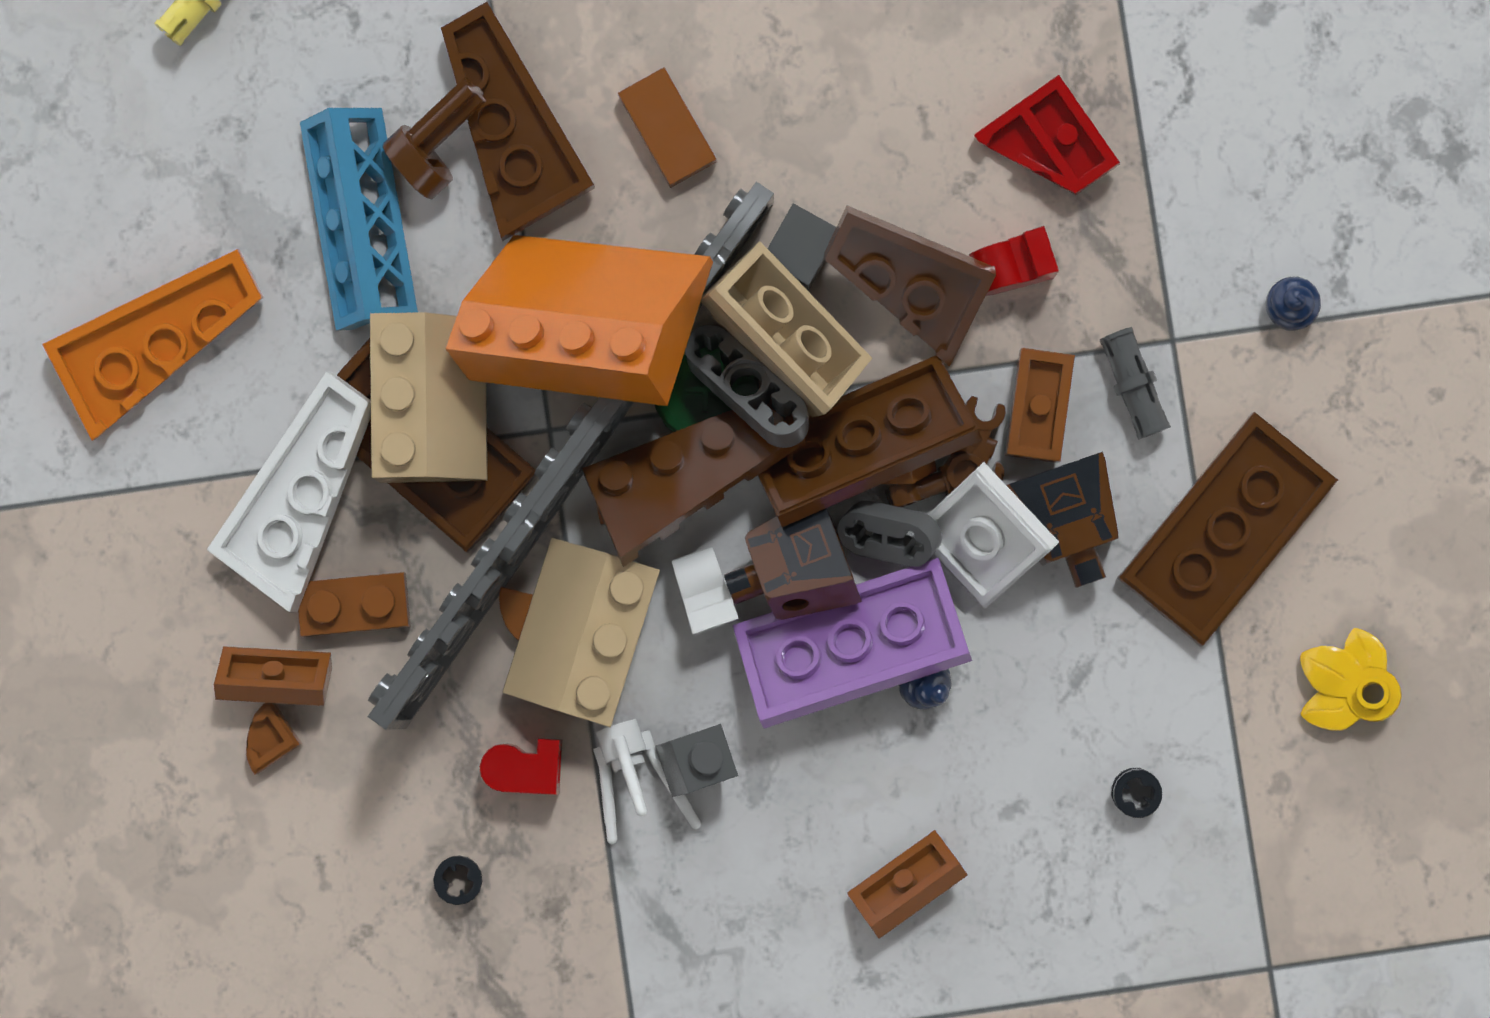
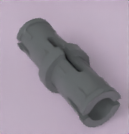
[1100,327,1171,440]

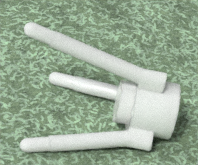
[593,719,701,844]

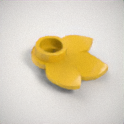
[1300,628,1402,731]

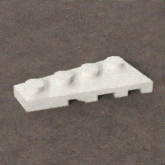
[207,371,371,612]

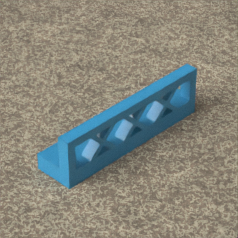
[300,108,418,331]

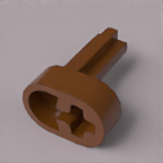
[383,77,486,200]

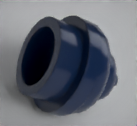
[1266,276,1321,331]
[898,669,952,709]

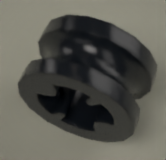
[1111,768,1162,818]
[433,855,483,905]

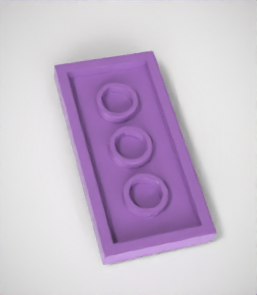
[733,558,972,729]

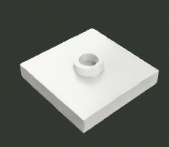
[928,462,1059,608]

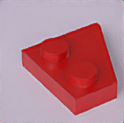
[974,75,1120,195]

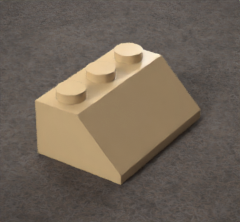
[701,241,873,417]
[370,312,488,483]
[502,538,660,727]

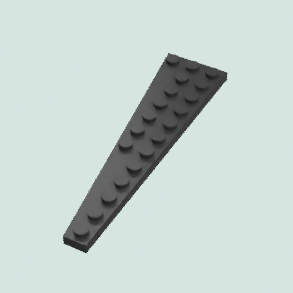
[367,181,774,730]

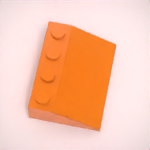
[445,235,713,406]

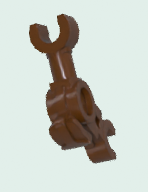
[885,396,1006,508]

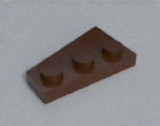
[824,205,996,367]

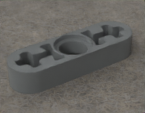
[685,325,809,448]

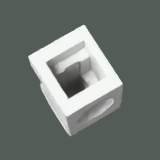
[671,547,739,635]

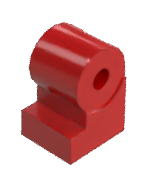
[968,226,1059,296]
[479,738,563,795]

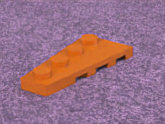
[42,249,264,441]

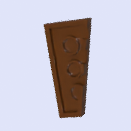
[441,1,595,241]
[582,399,805,567]

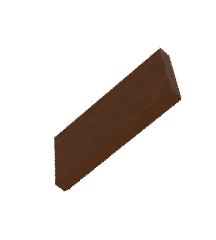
[337,338,536,553]
[758,355,982,527]
[1117,412,1338,646]

